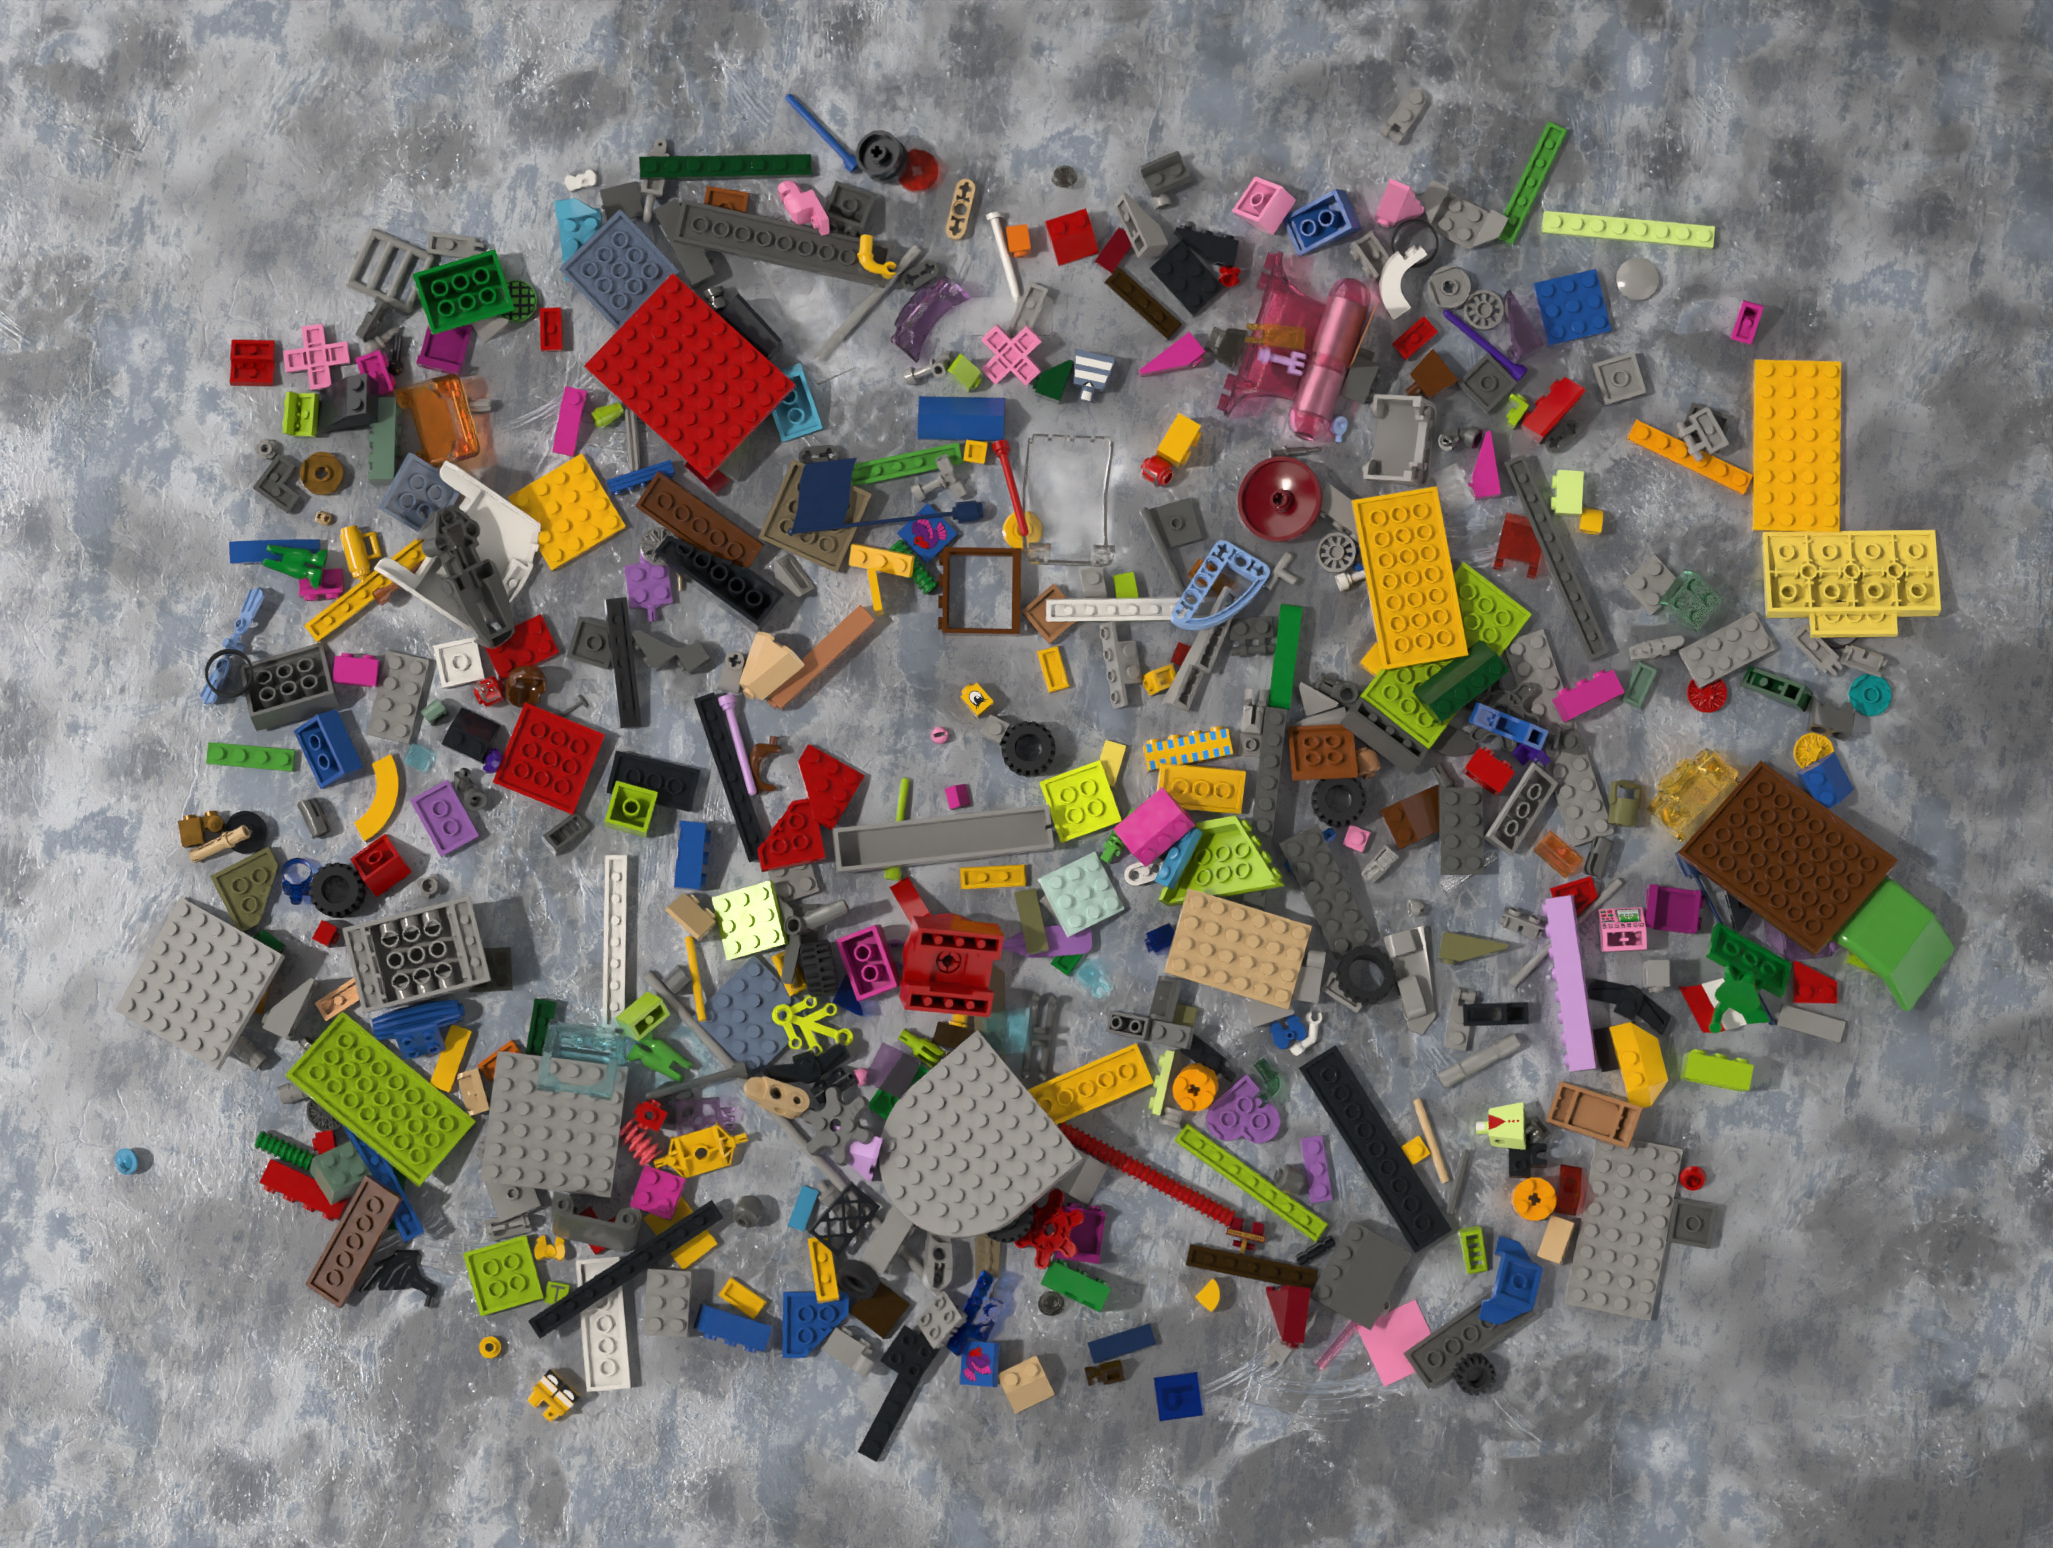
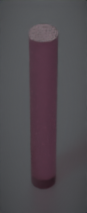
[1315,1320,1359,1370]

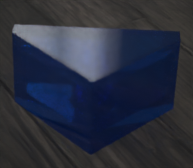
[832,974,864,1017]

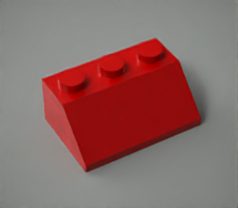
[1520,377,1586,444]

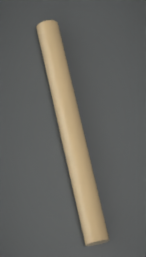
[1413,1098,1450,1184]

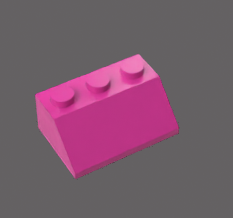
[1113,787,1195,867]

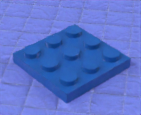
[1533,269,1611,346]

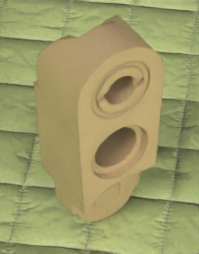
[743,1076,810,1119]

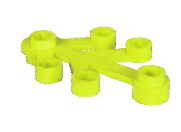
[772,996,853,1056]

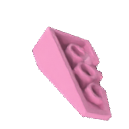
[1374,179,1425,228]

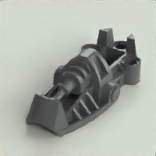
[417,504,515,649]

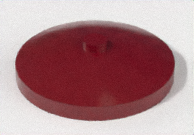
[1238,456,1323,543]

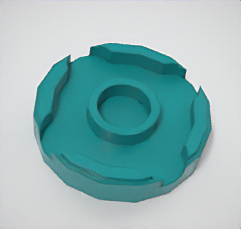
[1848,674,1892,717]

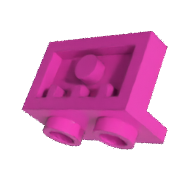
[298,568,344,601]

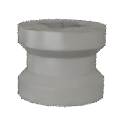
[1160,1107,1185,1129]

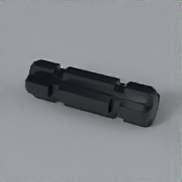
[1295,1235,1336,1265]

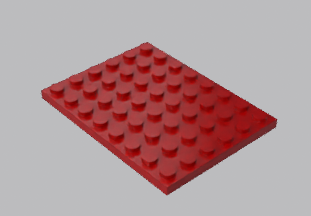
[584,273,796,480]

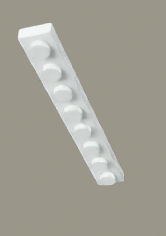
[1046,597,1218,622]
[602,855,627,1029]

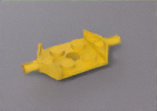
[654,1122,748,1178]

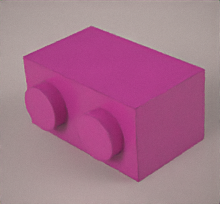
[332,653,381,688]

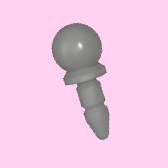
[364,327,400,354]

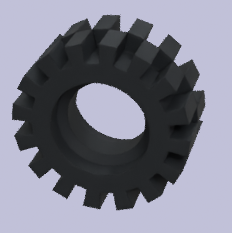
[1453,1353,1496,1396]

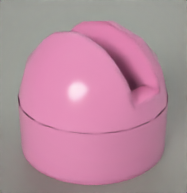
[931,727,948,745]
[852,1068,871,1087]

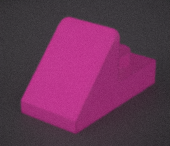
[1731,300,1764,344]

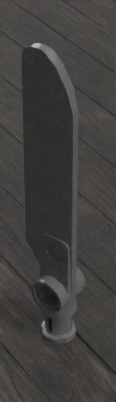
[1314,672,1477,757]

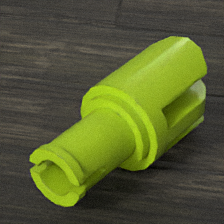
[897,1028,946,1068]

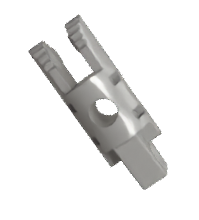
[1629,635,1685,662]

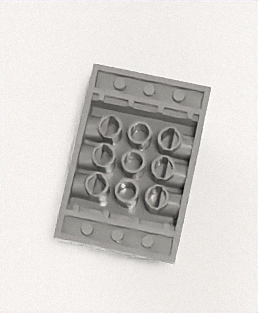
[342,896,491,1014]

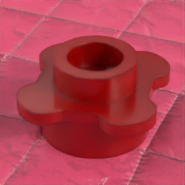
[1218,266,1241,287]

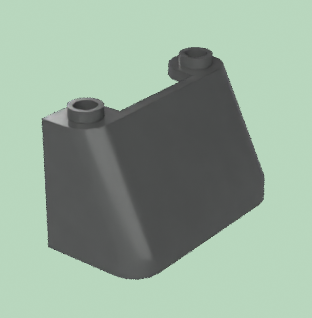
[551,1192,644,1252]

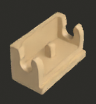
[456,1068,490,1117]
[1537,1215,1576,1266]

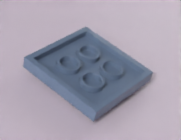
[377,453,460,533]

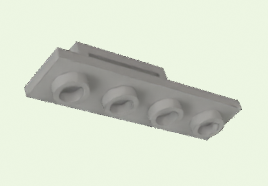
[1100,621,1143,709]

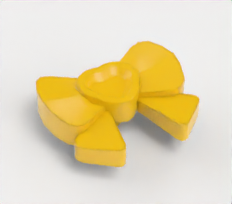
[534,1235,565,1261]

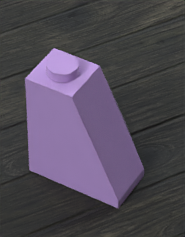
[831,1125,883,1182]

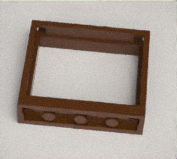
[938,547,1021,637]

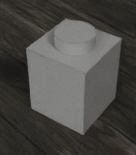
[980,714,1010,746]

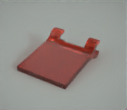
[1492,512,1541,579]

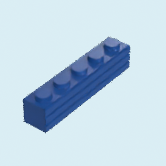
[607,460,675,496]

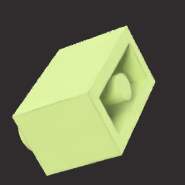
[1550,470,1584,517]

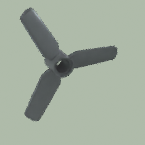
[776,894,849,984]

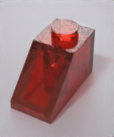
[1554,1164,1582,1216]

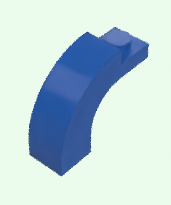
[1469,702,1549,751]

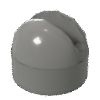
[1153,193,1171,210]
[1408,899,1424,917]

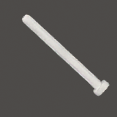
[986,211,1021,305]

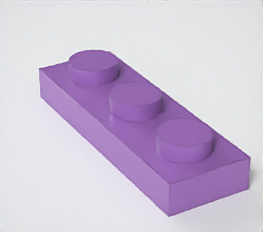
[1300,1135,1332,1204]

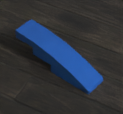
[229,539,320,564]

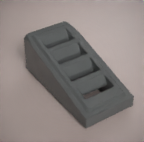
[542,811,590,856]

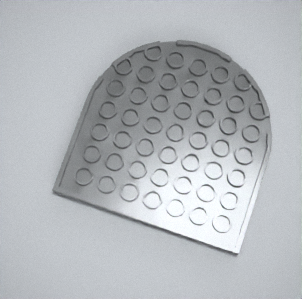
[879,1030,1085,1239]

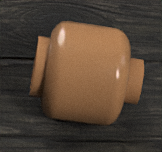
[1355,746,1381,780]

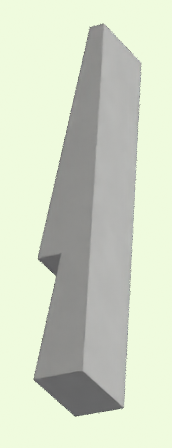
[1162,586,1242,712]

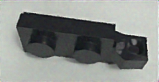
[1179,1033,1237,1082]

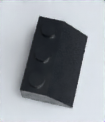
[720,293,784,360]

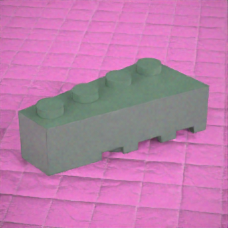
[368,397,402,486]

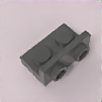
[1140,151,1191,198]

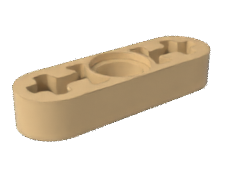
[946,179,975,241]

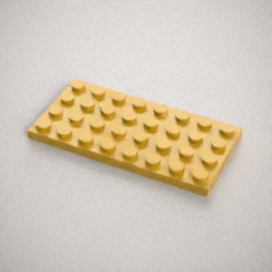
[1752,360,1841,532]
[1351,486,1468,671]

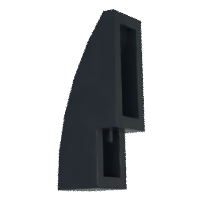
[1463,1002,1529,1026]

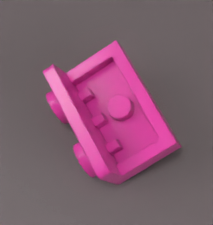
[355,350,396,396]

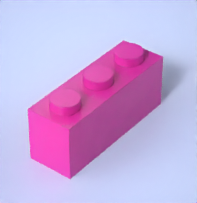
[1552,669,1625,723]

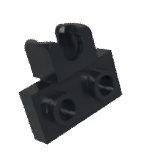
[1509,1134,1547,1178]

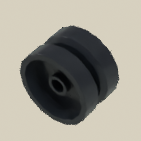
[856,130,910,184]

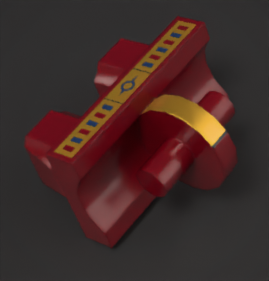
[1225,1217,1266,1255]

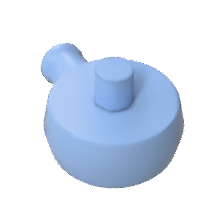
[1328,415,1348,442]

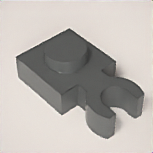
[1525,1116,1550,1143]

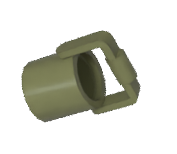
[1608,779,1642,827]

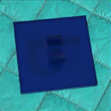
[1154,1372,1203,1421]

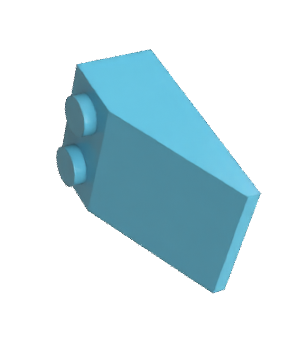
[772,363,823,442]

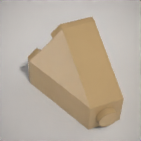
[739,631,805,700]

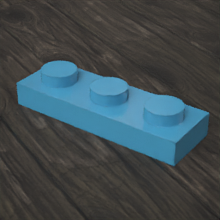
[1154,827,1203,890]

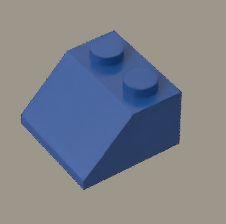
[1796,752,1854,809]

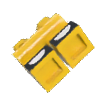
[527,1369,581,1422]

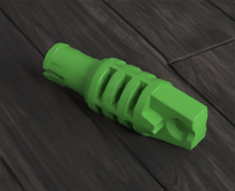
[1101,808,1135,864]

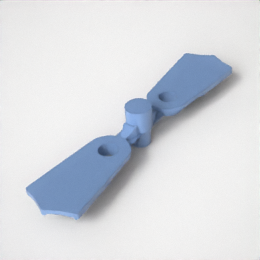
[200,587,266,705]

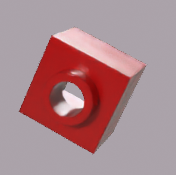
[312,920,340,948]
[312,1130,337,1155]

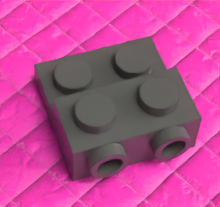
[824,181,876,237]

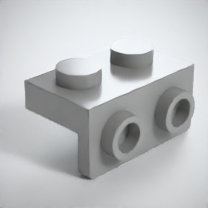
[1350,231,1390,282]

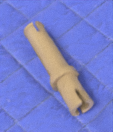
[189,825,250,863]

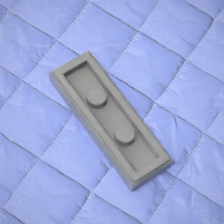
[1776,1004,1846,1043]

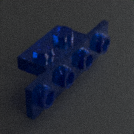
[946,1270,1004,1357]

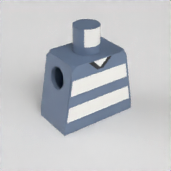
[1073,349,1116,403]

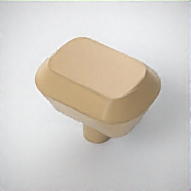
[315,511,333,526]

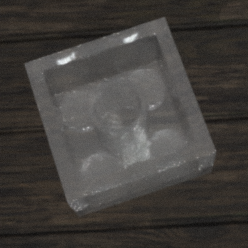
[1430,463,1476,519]

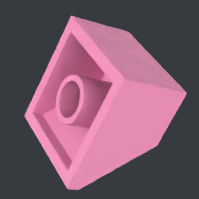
[1232,176,1296,235]

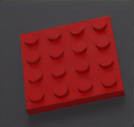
[492,702,606,815]

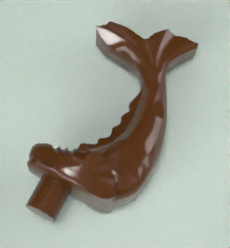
[750,735,782,795]

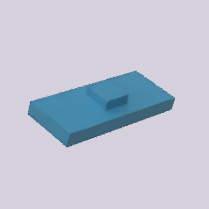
[788,1185,819,1232]

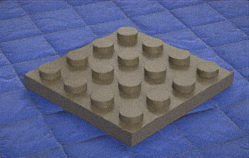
[758,459,872,573]

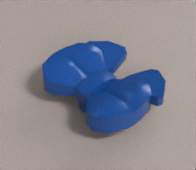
[1270,1015,1306,1049]

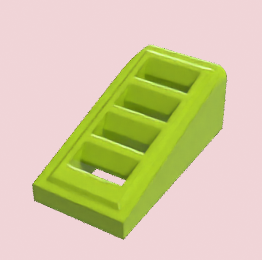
[1458,1225,1489,1275]

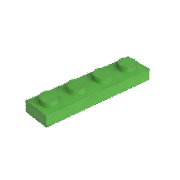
[206,742,295,772]

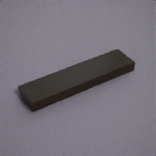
[1104,267,1182,341]

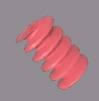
[619,1117,663,1166]

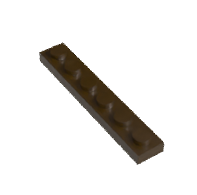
[1185,1244,1318,1291]

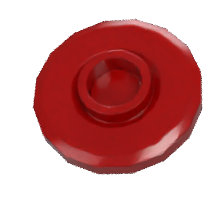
[1687,678,1727,713]

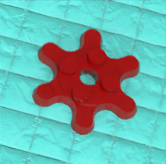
[1014,1189,1085,1269]

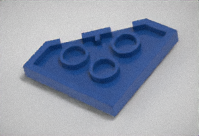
[783,1292,849,1358]

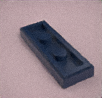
[1087,1323,1156,1363]

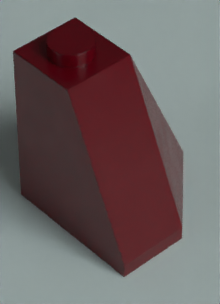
[1265,1286,1311,1350]

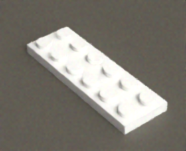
[576,1257,631,1392]

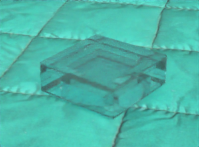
[403,743,432,772]

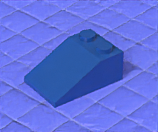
[1283,189,1362,257]

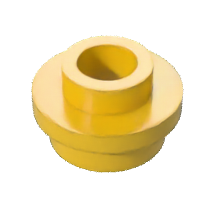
[479,1336,501,1358]

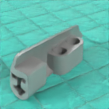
[1383,926,1436,1035]

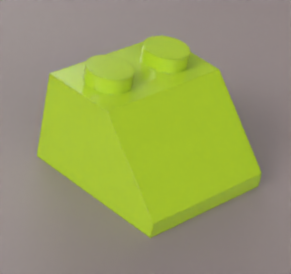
[604,781,658,838]

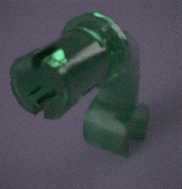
[1252,1058,1280,1108]

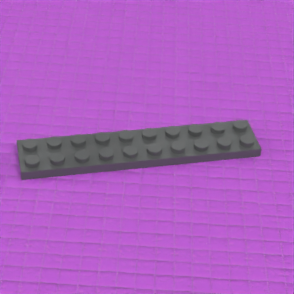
[674,199,893,288]

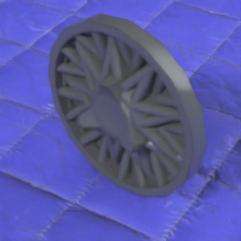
[306,1099,342,1132]

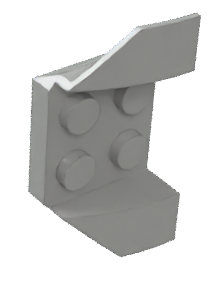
[1422,179,1509,251]

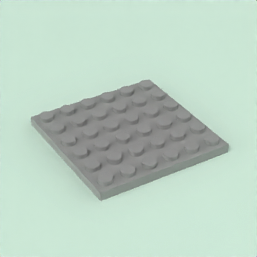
[115,897,285,1071]
[480,1051,628,1198]

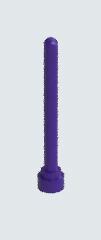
[1443,309,1528,382]

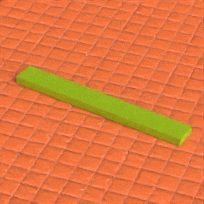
[1174,1123,1329,1242]

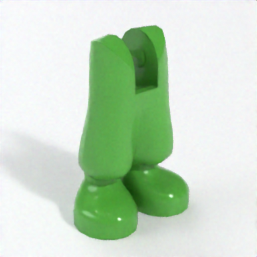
[626,1029,693,1083]

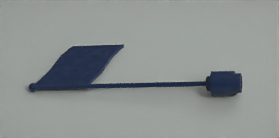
[788,458,983,536]

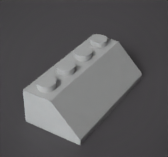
[1484,763,1558,856]

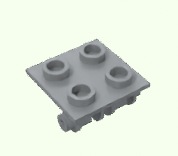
[916,1290,967,1349]

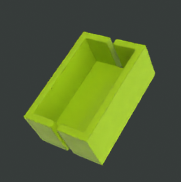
[1679,1049,1754,1092]

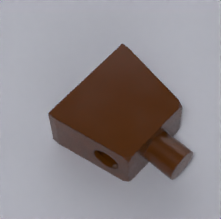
[1404,349,1459,400]

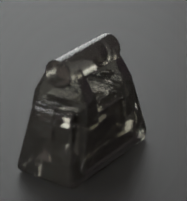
[1204,327,1248,371]

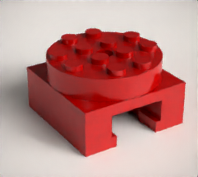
[899,913,1004,1017]

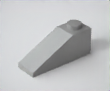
[1114,193,1169,259]

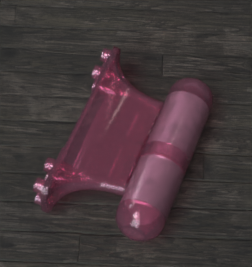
[1217,251,1371,441]

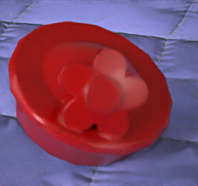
[1679,1166,1706,1191]

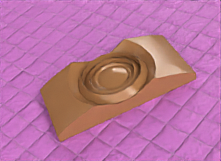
[1546,1081,1643,1149]

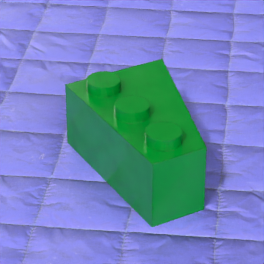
[1041,1258,1111,1312]

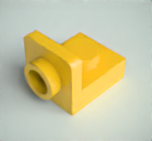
[1142,664,1176,696]

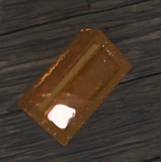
[1187,558,1235,597]
[1533,830,1582,878]

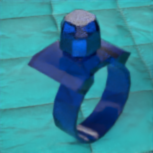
[281,858,313,905]

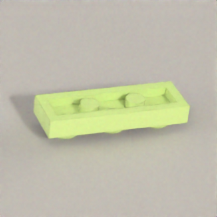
[1148,1050,1175,1116]

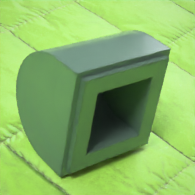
[420,698,449,726]

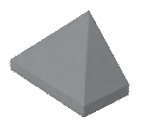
[472,316,510,343]
[774,554,815,597]
[1298,682,1338,717]

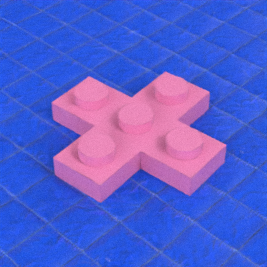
[283,324,351,391]
[981,324,1042,386]

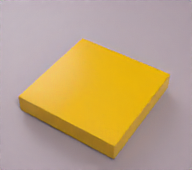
[867,567,884,616]

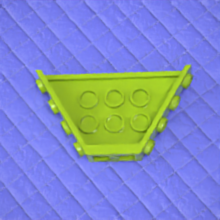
[1159,815,1285,907]

